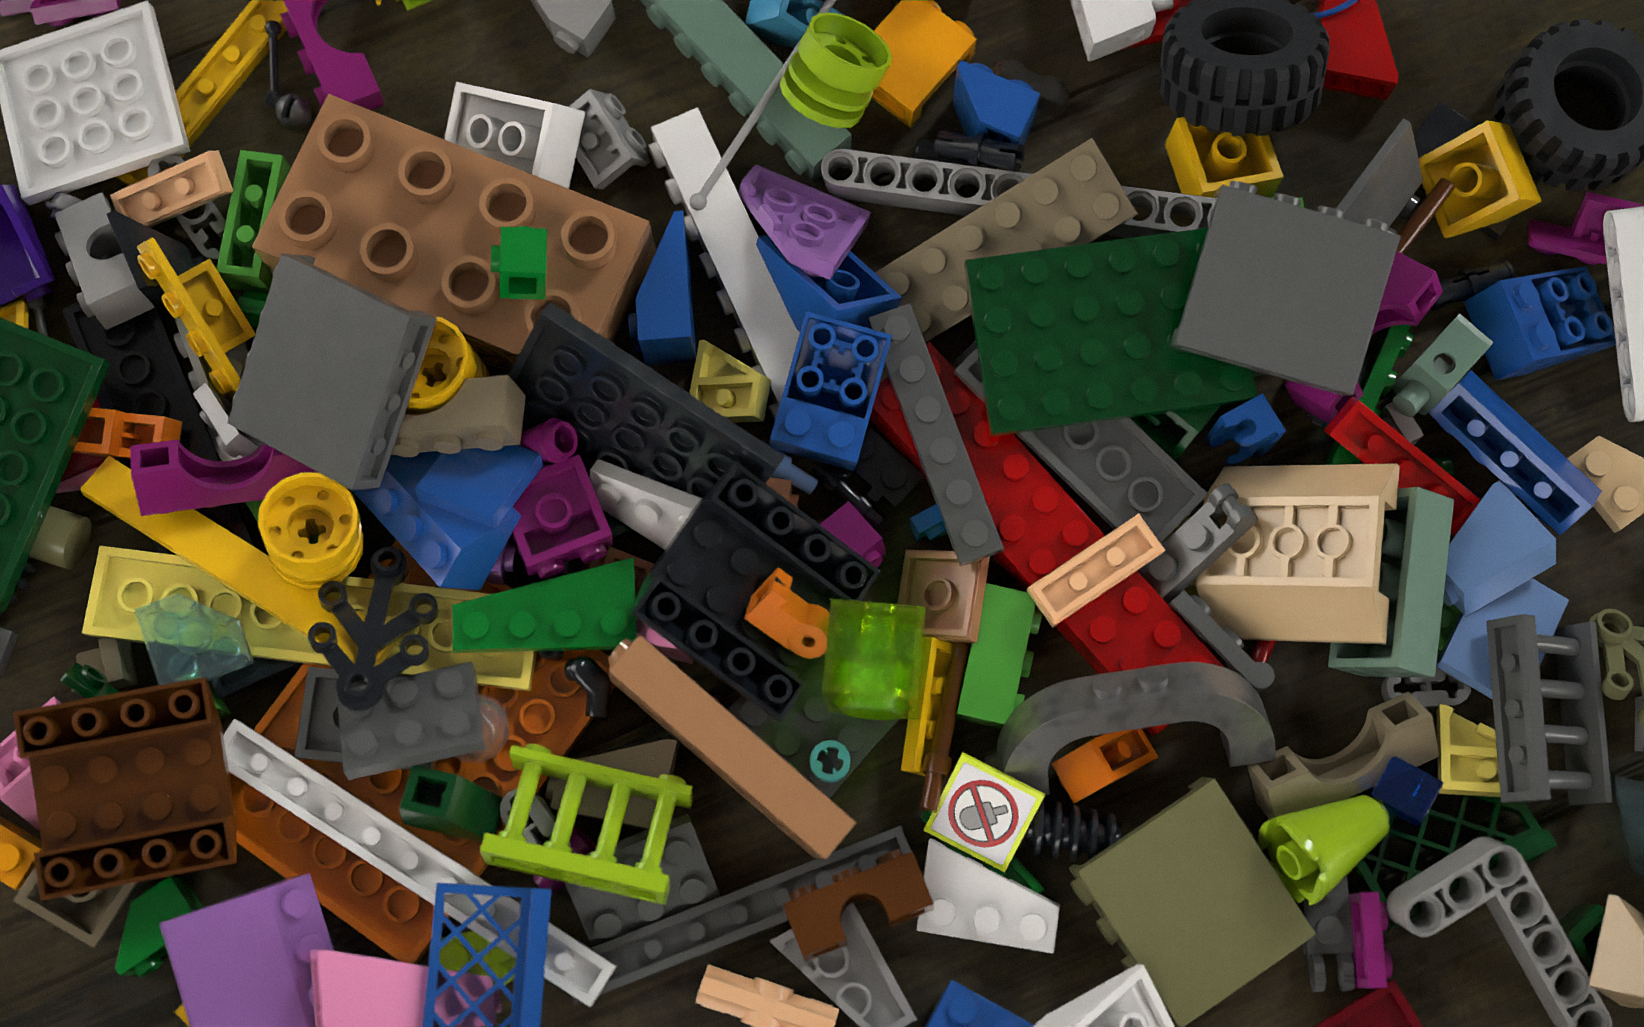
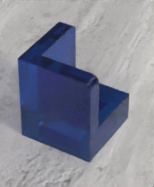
[1369,756,1444,827]

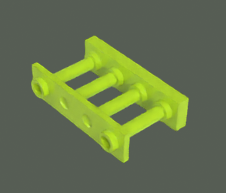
[480,744,693,905]

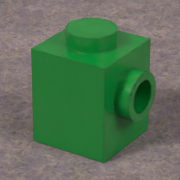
[491,226,547,300]

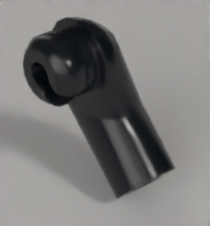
[564,655,610,718]

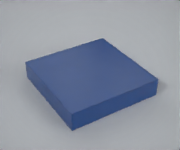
[414,445,543,530]

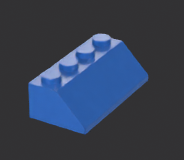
[352,451,521,590]

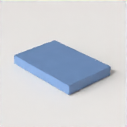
[1436,578,1569,700]

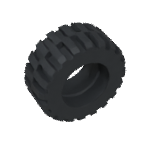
[1158,0,1330,137]
[1494,19,1644,191]

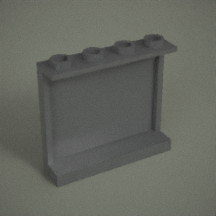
[1170,181,1401,396]
[227,253,437,490]

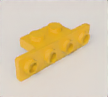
[137,237,256,400]

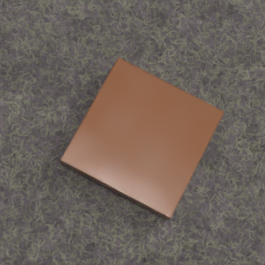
[892,549,990,643]

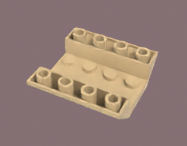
[1196,464,1399,644]

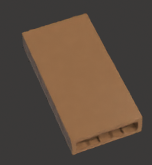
[608,635,856,860]

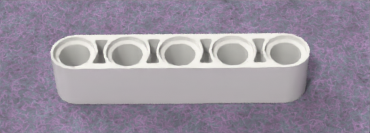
[1603,206,1644,422]

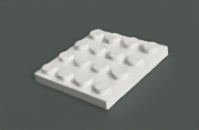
[0,1,190,206]

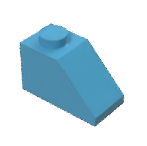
[745,0,843,48]

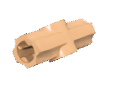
[695,964,839,1027]

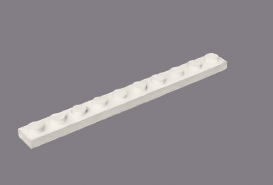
[223,719,617,1007]

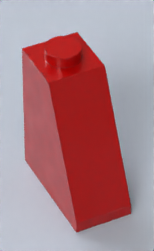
[1317,0,1399,101]

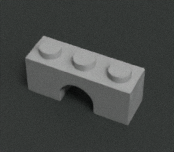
[54,192,154,330]

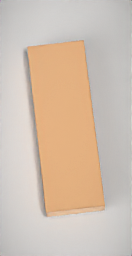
[110,150,234,228]
[1027,514,1165,628]

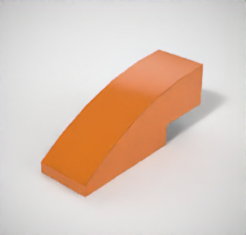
[73,408,182,460]

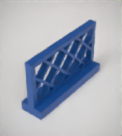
[423,883,551,1027]

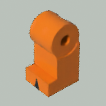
[744,567,833,659]

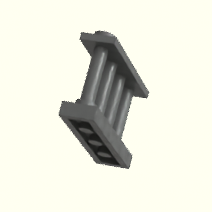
[1486,614,1612,806]

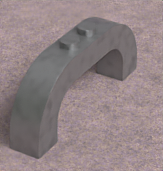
[997,662,1276,795]

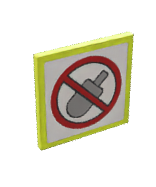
[923,752,1045,872]

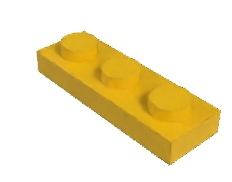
[901,637,953,776]

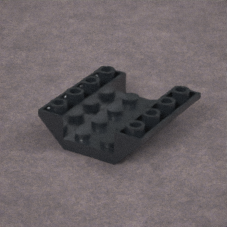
[630,462,880,722]

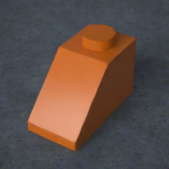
[1051,728,1159,803]

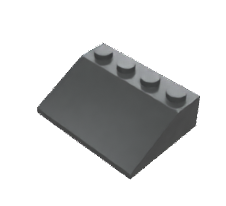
[1336,118,1423,234]

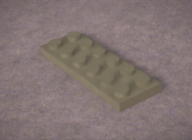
[875,138,1138,343]

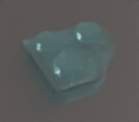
[134,593,254,685]

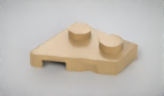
[1567,436,1644,533]

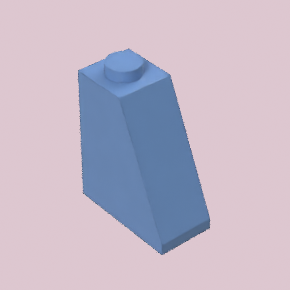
[1443,480,1556,617]

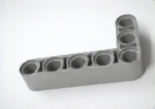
[1386,837,1612,1027]

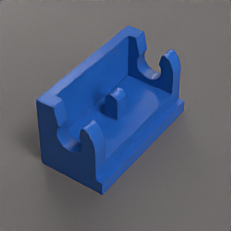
[1205,393,1286,466]

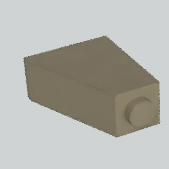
[546,739,680,830]

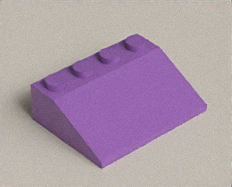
[159,873,334,1027]

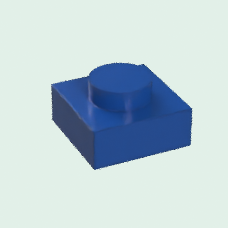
[909,504,948,542]

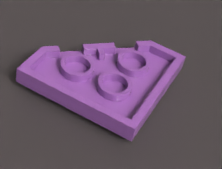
[738,164,872,280]

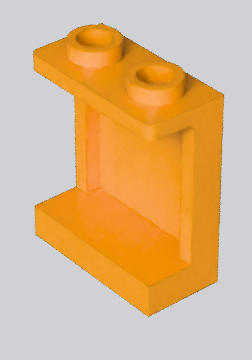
[871,0,977,128]

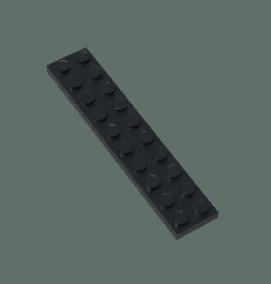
[62,302,303,701]

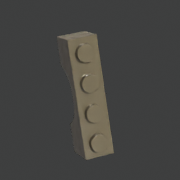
[391,375,526,457]
[1247,691,1440,819]

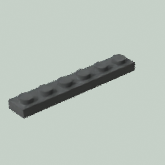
[868,304,1004,567]

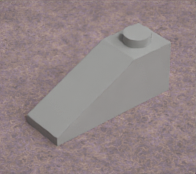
[531,0,616,58]

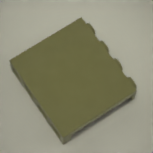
[1069,777,1316,1027]

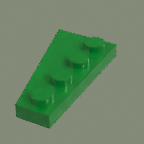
[452,557,637,653]

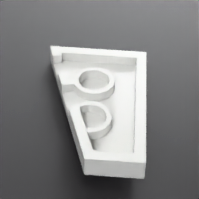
[590,459,701,550]
[917,838,1060,953]

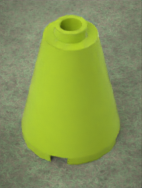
[1258,795,1389,905]

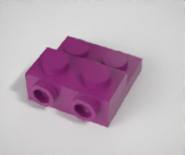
[512,454,613,579]

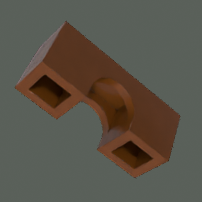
[783,849,934,962]

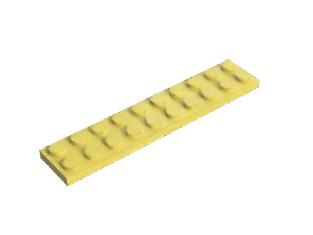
[82,546,537,692]

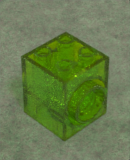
[822,599,926,720]

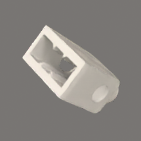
[1070,0,1174,61]

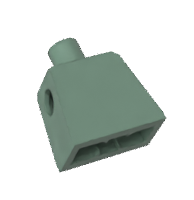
[1392,313,1494,417]

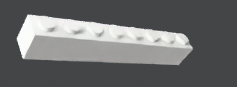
[648,108,800,422]

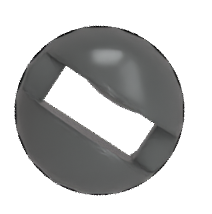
[276,94,312,131]

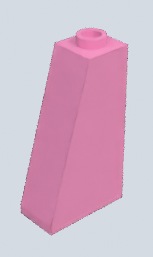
[310,949,502,1027]

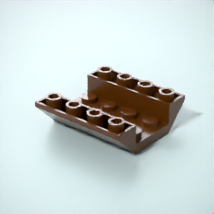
[13,677,236,901]

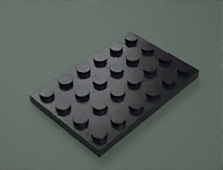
[508,302,784,499]

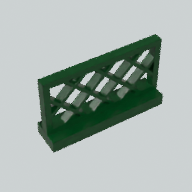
[1354,780,1557,933]

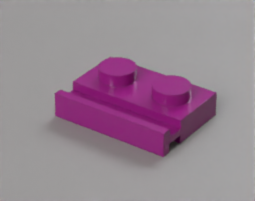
[1349,892,1392,988]

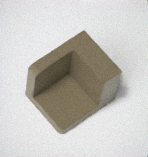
[71,638,138,695]

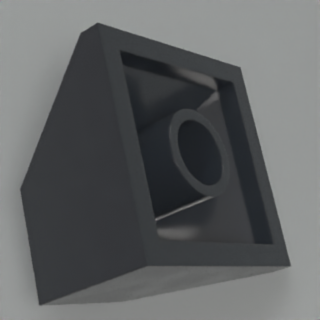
[106,210,205,316]

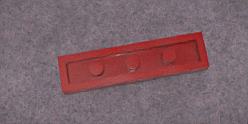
[1323,396,1481,536]

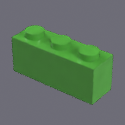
[216,150,291,293]
[956,583,1042,729]

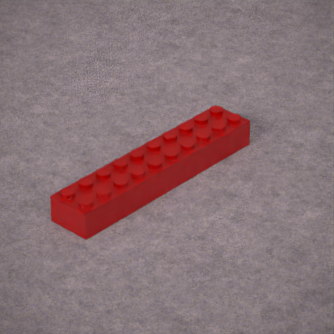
[870,341,1225,736]

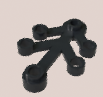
[308,547,438,711]

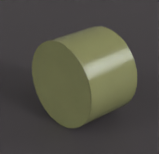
[29,506,91,570]

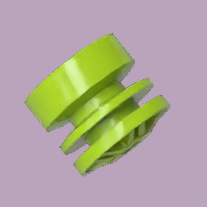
[780,13,892,128]

